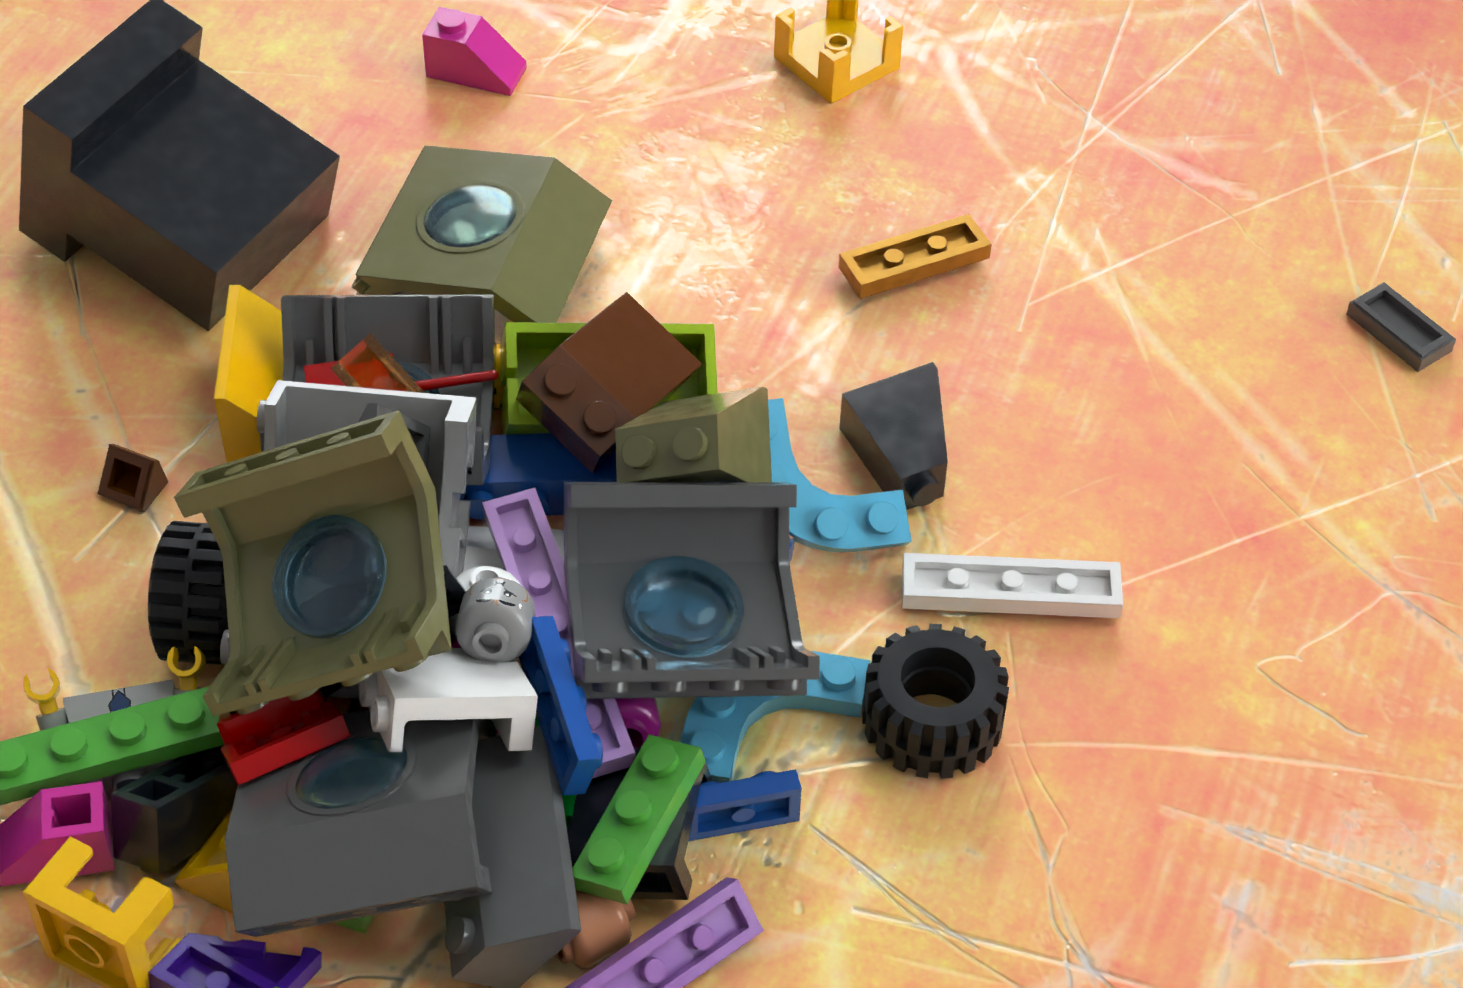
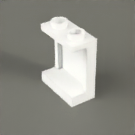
[359,648,538,752]

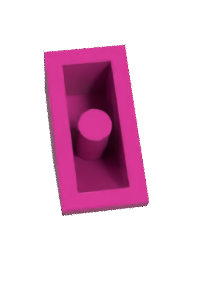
[422,7,527,96]

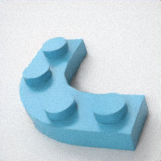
[768,398,912,553]
[680,651,870,783]

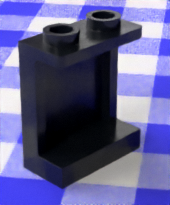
[567,747,713,900]

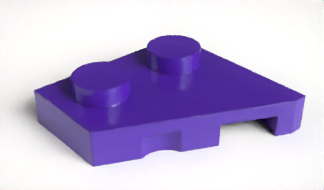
[148,933,322,988]

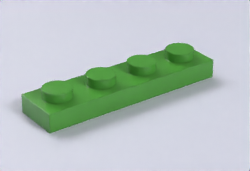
[0,686,225,805]

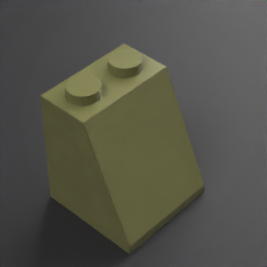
[615,386,772,482]

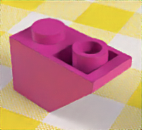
[0,781,115,887]

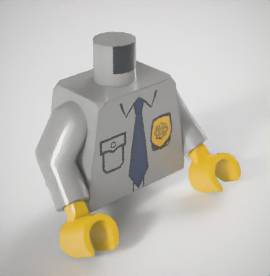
[23,646,207,800]

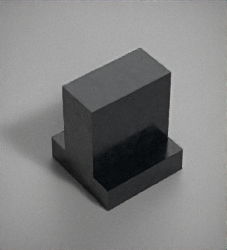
[19,0,340,331]

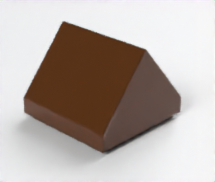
[97,444,168,511]

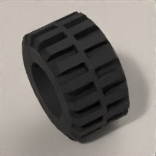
[148,521,229,665]
[862,624,1009,779]

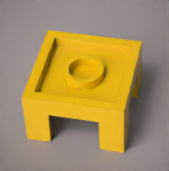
[774,0,903,104]
[23,836,182,988]

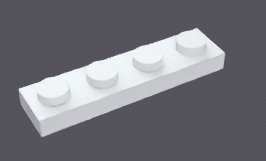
[902,553,1123,618]

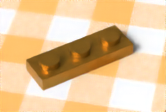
[838,214,992,299]

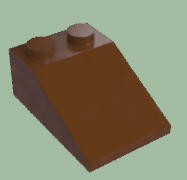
[516,291,702,473]

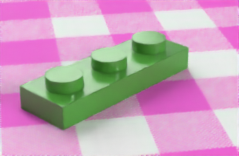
[573,734,706,905]

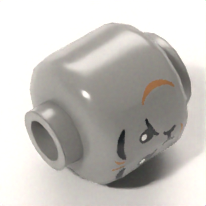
[455,577,536,662]

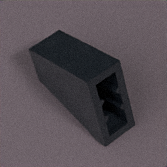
[839,362,948,510]

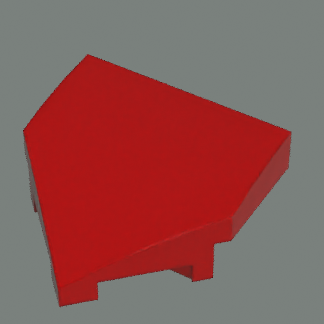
[217,690,351,785]

